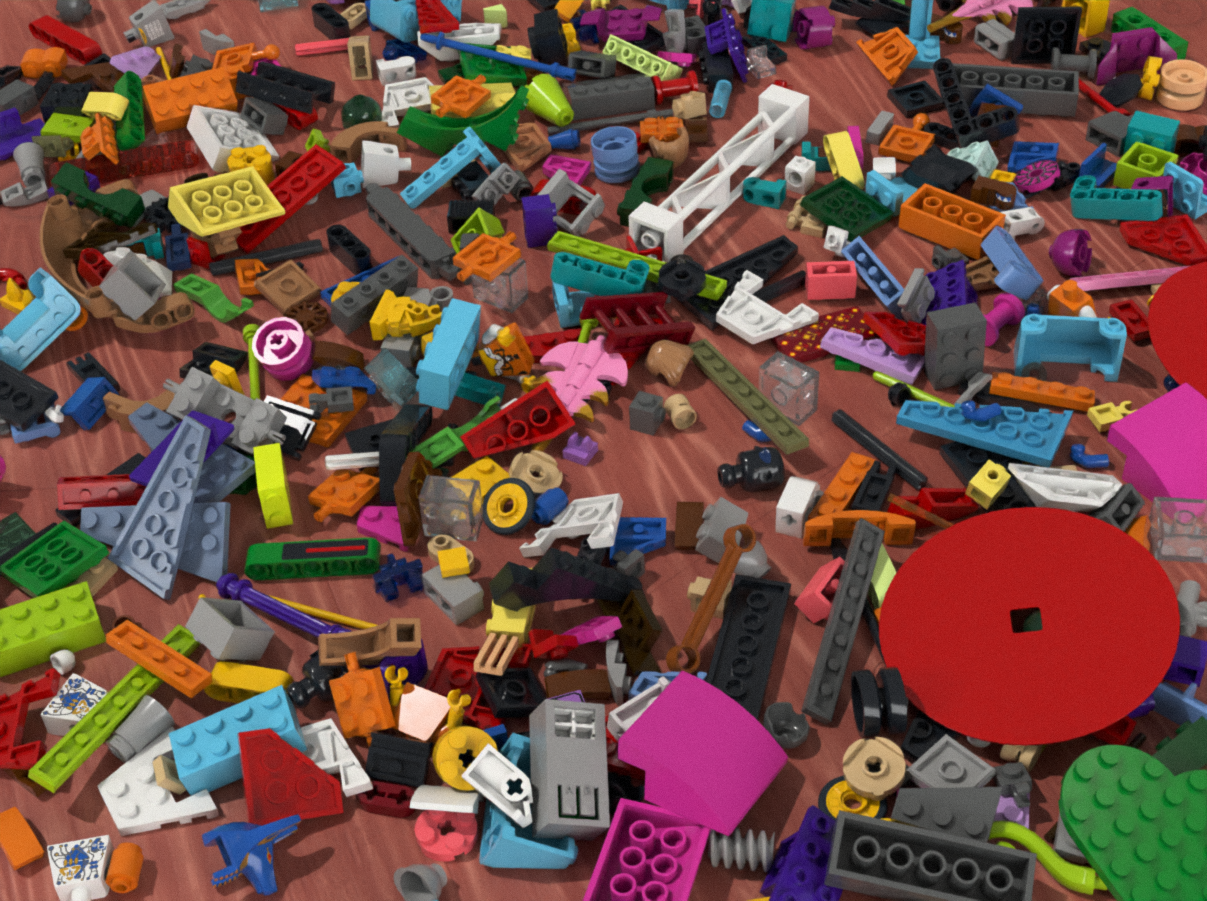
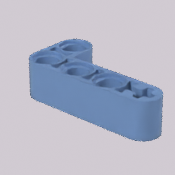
[981,226,1044,300]

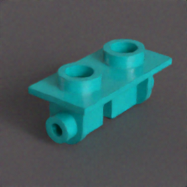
[455,373,507,408]

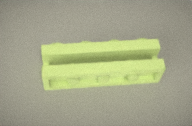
[602,34,683,81]

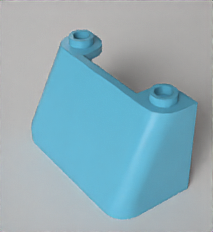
[0,267,81,371]
[1013,314,1127,382]
[479,733,578,869]

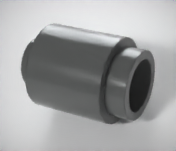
[510,170,533,201]

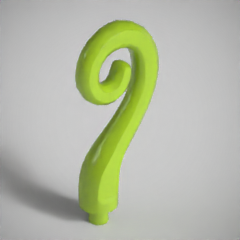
[988,821,1107,895]

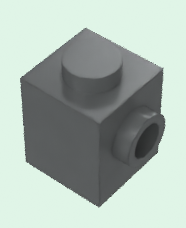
[629,391,666,436]

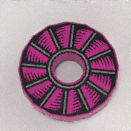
[1015,160,1060,192]

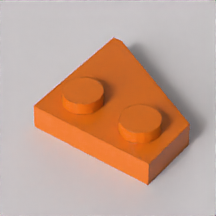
[235,259,270,295]

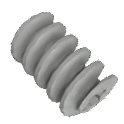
[708,828,775,872]

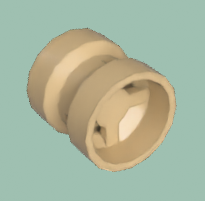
[664,394,697,429]
[1000,744,1043,772]

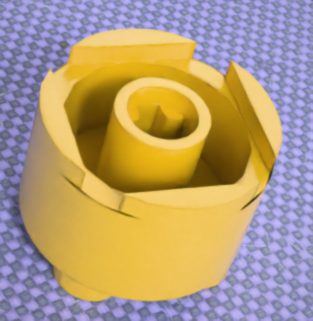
[227,145,275,185]
[433,726,498,790]

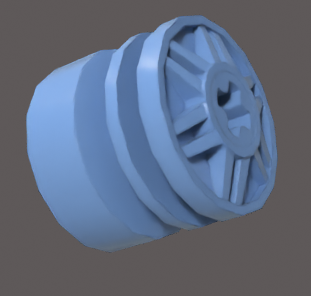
[591,126,640,183]

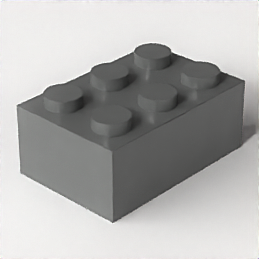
[924,303,987,390]

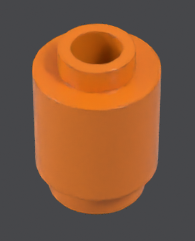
[105,842,144,893]

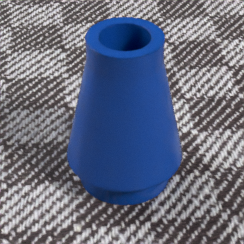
[548,128,581,150]

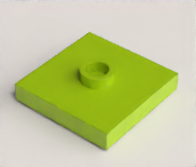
[41,113,95,143]

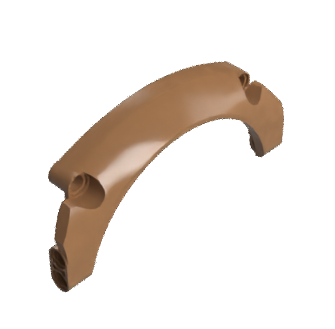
[40,179,195,333]

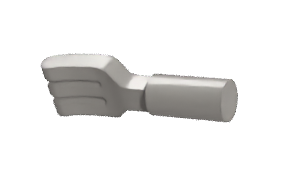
[953,371,992,405]

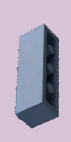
[841,236,904,319]

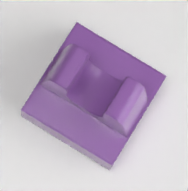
[563,432,598,466]

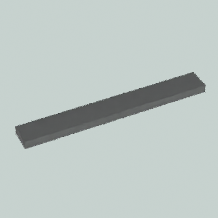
[801,518,885,725]

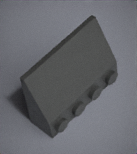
[562,73,655,121]

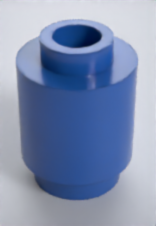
[531,487,569,525]

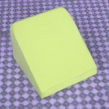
[483,4,508,28]

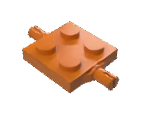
[431,74,491,118]
[640,116,684,143]
[453,231,521,282]
[308,467,380,522]
[329,651,396,747]

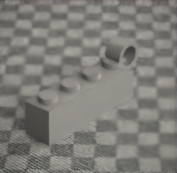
[381,286,454,369]

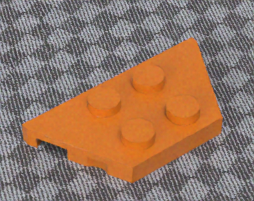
[856,27,918,86]

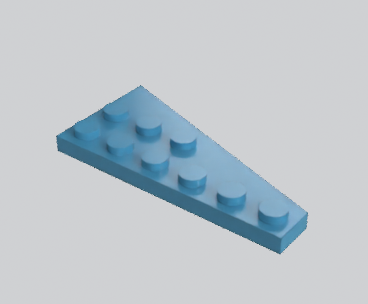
[896,400,1073,468]

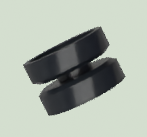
[851,667,907,738]

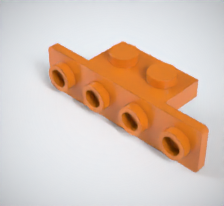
[80,112,119,165]

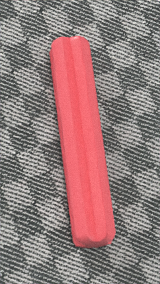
[295,38,349,56]

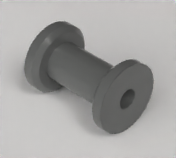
[1050,47,1097,79]

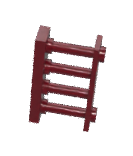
[579,292,696,354]

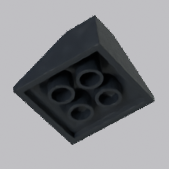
[1011,7,1082,64]

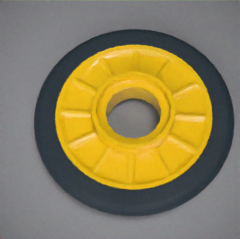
[482,478,535,535]
[818,776,887,821]

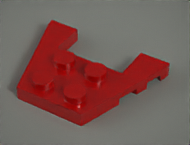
[424,644,533,730]
[0,668,61,770]

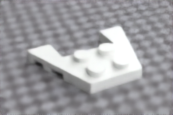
[381,77,434,128]
[716,270,819,344]
[519,493,623,557]
[301,718,373,797]
[97,727,219,836]

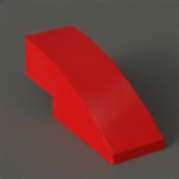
[887,488,979,529]

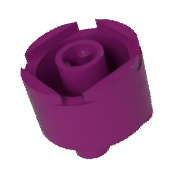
[792,6,835,49]

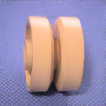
[1156,60,1207,110]

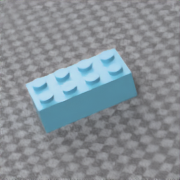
[416,298,481,410]
[169,685,307,796]

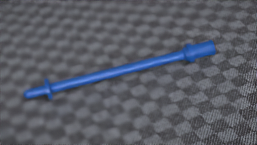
[420,32,577,82]

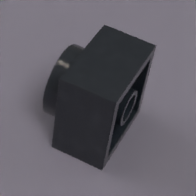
[527,9,568,66]

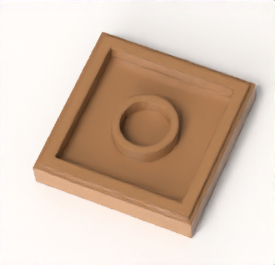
[254,259,321,314]

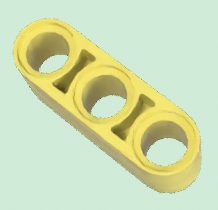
[81,92,129,121]
[823,131,864,190]

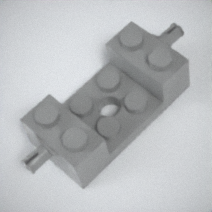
[163,367,287,458]

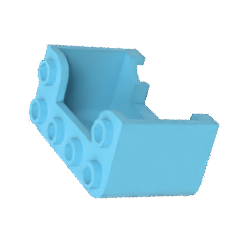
[370,0,462,43]

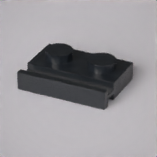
[365,731,433,787]

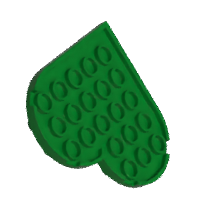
[1058,745,1207,901]

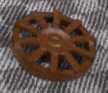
[283,301,328,333]

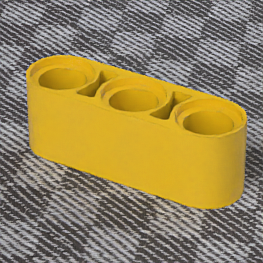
[204,661,294,703]

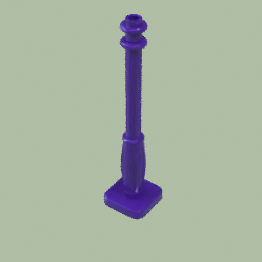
[216,573,428,703]

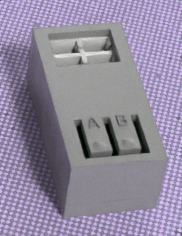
[529,699,610,841]

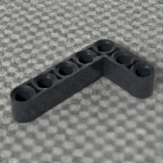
[933,58,1020,148]
[379,404,433,506]

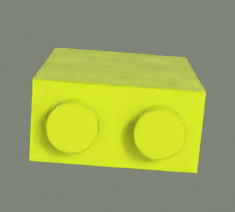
[253,443,293,529]

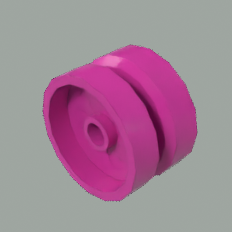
[252,317,314,381]

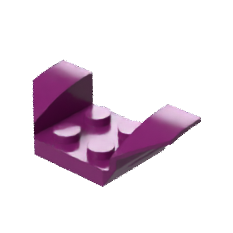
[580,5,662,42]
[1096,27,1177,86]

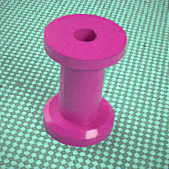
[983,293,1025,346]

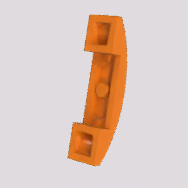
[803,510,916,546]

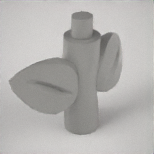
[1177,580,1207,638]

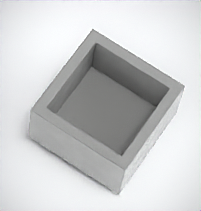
[99,250,166,321]
[185,597,275,662]

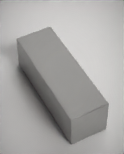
[866,111,894,146]

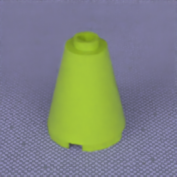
[525,74,574,127]

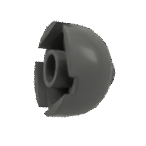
[56,0,92,23]

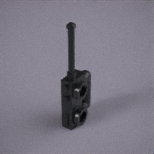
[1024,161,1081,199]

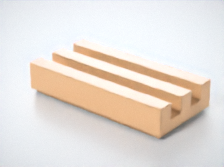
[474,633,519,676]

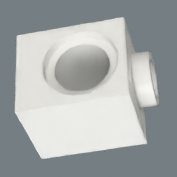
[785,156,816,195]

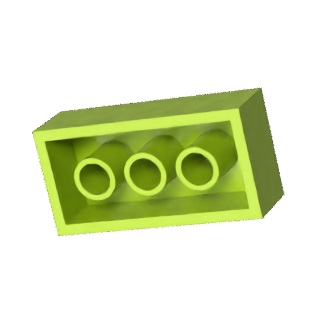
[0,581,106,677]

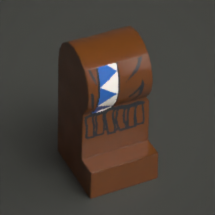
[930,13,963,44]
[970,175,1017,210]

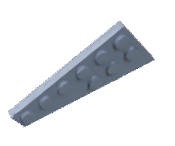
[128,402,256,503]
[108,416,211,600]
[80,502,231,582]

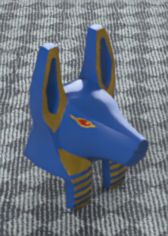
[202,814,301,896]

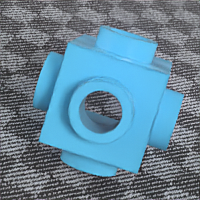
[331,162,364,198]

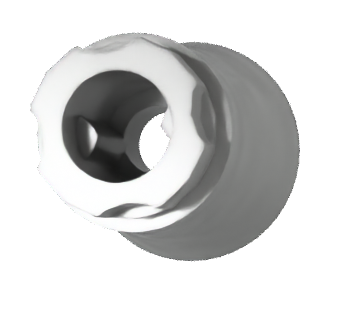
[13,142,45,187]
[105,695,175,763]

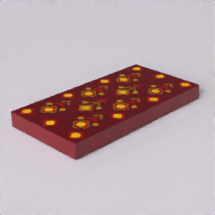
[770,306,879,366]

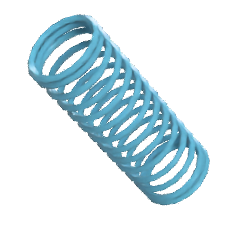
[709,80,732,118]

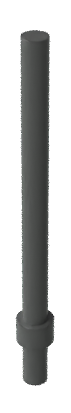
[547,109,673,136]

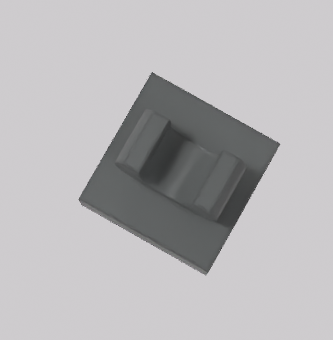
[613,549,645,579]

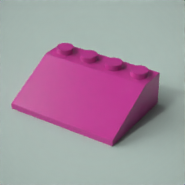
[583,798,711,901]

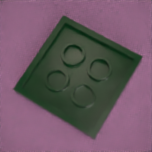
[800,176,894,242]

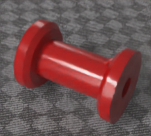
[651,70,698,105]

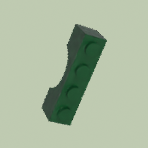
[617,157,674,227]
[51,162,145,229]

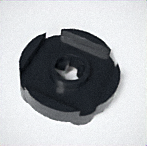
[658,260,706,301]

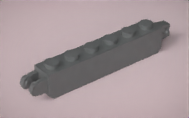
[366,183,461,281]

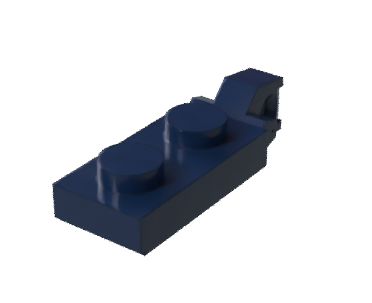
[165,223,192,271]

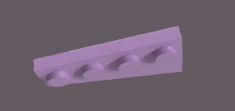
[820,328,925,385]

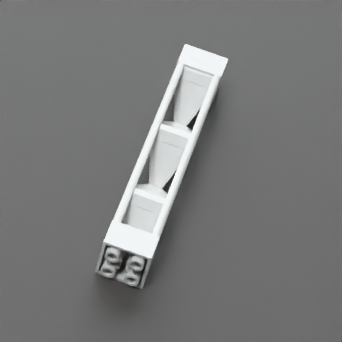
[629,84,809,263]

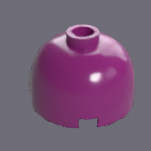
[1049,229,1092,277]

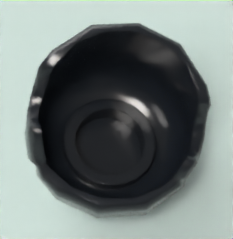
[608,772,645,815]

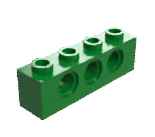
[1111,6,1189,60]

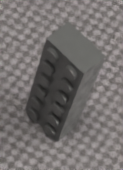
[952,63,1079,117]
[824,810,1037,901]

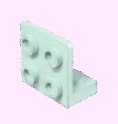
[947,140,999,181]

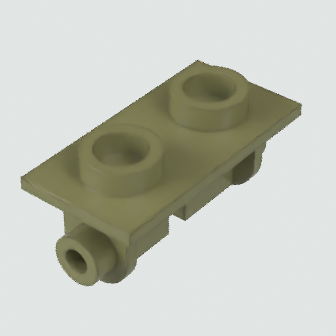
[31,135,74,157]

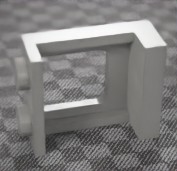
[538,168,605,237]

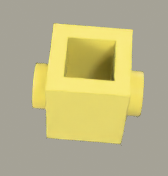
[965,460,1011,509]

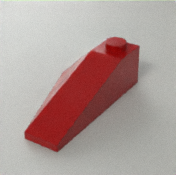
[460,380,576,459]

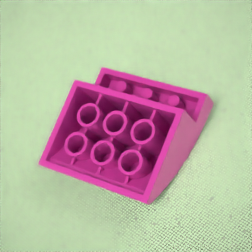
[1107,383,1207,525]
[618,670,788,836]

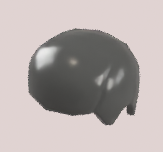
[763,702,810,749]

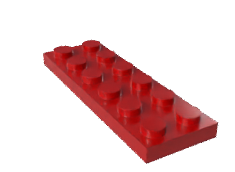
[236,144,346,254]

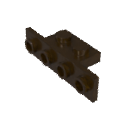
[597,589,663,675]

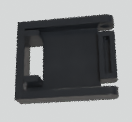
[264,395,322,461]

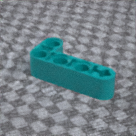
[1070,175,1163,221]
[550,252,650,296]

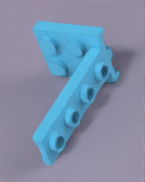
[905,0,940,69]
[400,126,501,209]

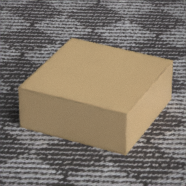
[152,755,186,795]

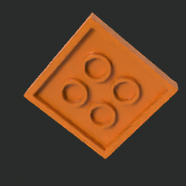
[280,374,367,448]

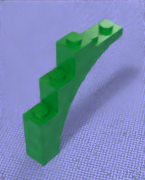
[397,85,529,157]

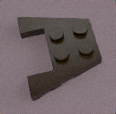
[63,222,159,261]

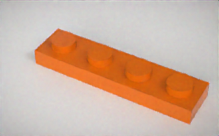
[989,372,1095,412]
[808,452,876,520]
[106,620,212,698]

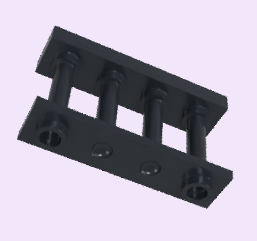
[236,61,335,114]

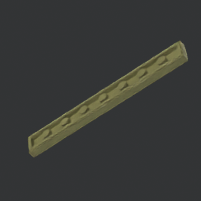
[687,339,809,455]

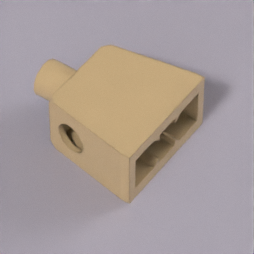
[347,36,373,80]

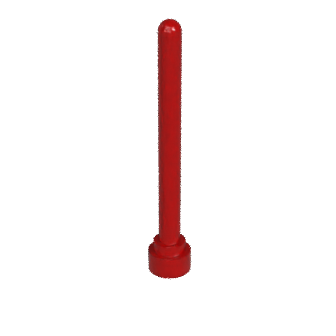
[1079,79,1132,117]

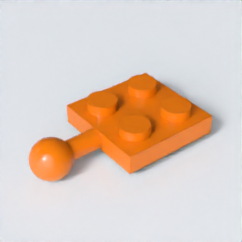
[212,42,280,73]
[878,113,935,163]

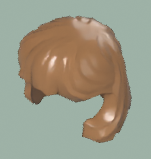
[649,127,689,169]
[645,340,694,387]

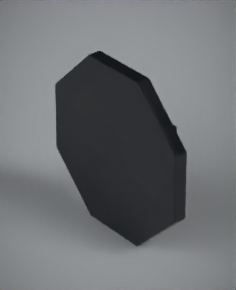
[1099,73,1143,107]

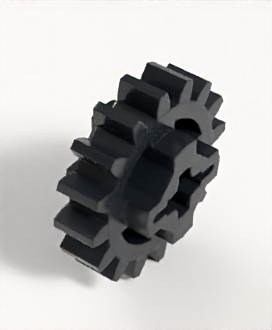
[144,196,185,233]

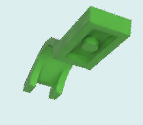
[173,273,254,323]
[413,396,501,469]

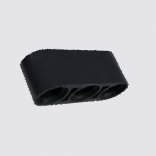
[311,3,351,40]
[326,224,373,275]

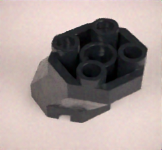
[901,144,978,194]

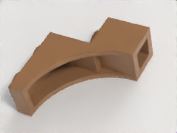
[318,618,422,666]

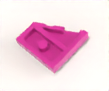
[658,51,697,67]
[357,506,409,552]
[561,616,622,645]

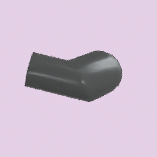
[543,658,588,677]

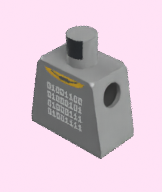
[123,0,175,47]

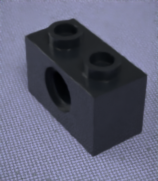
[451,161,489,201]

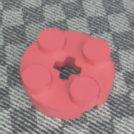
[415,810,479,862]

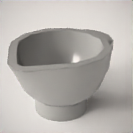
[734,541,772,579]
[393,863,447,901]

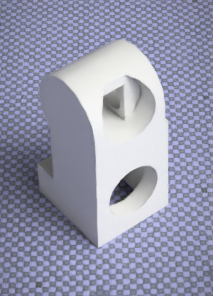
[376,56,416,86]
[1000,207,1045,239]

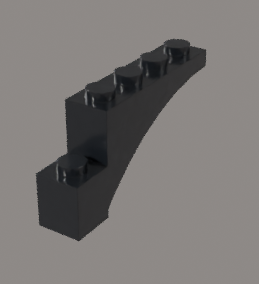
[489,547,646,612]

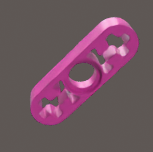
[847,126,863,170]

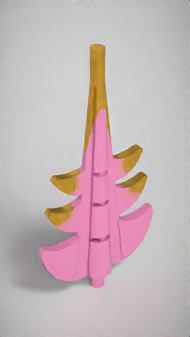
[927,0,1033,32]
[530,335,628,452]

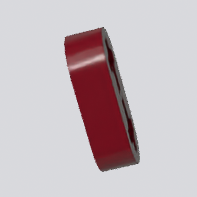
[358,781,416,818]

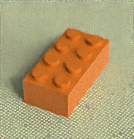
[143,67,237,134]
[899,183,1006,260]

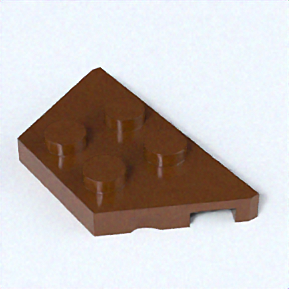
[394,452,442,547]

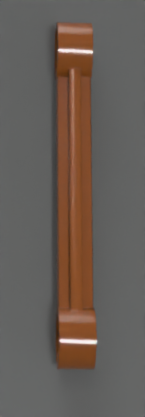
[666,524,756,673]

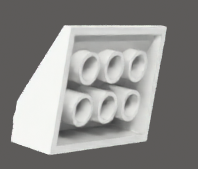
[187,105,279,173]

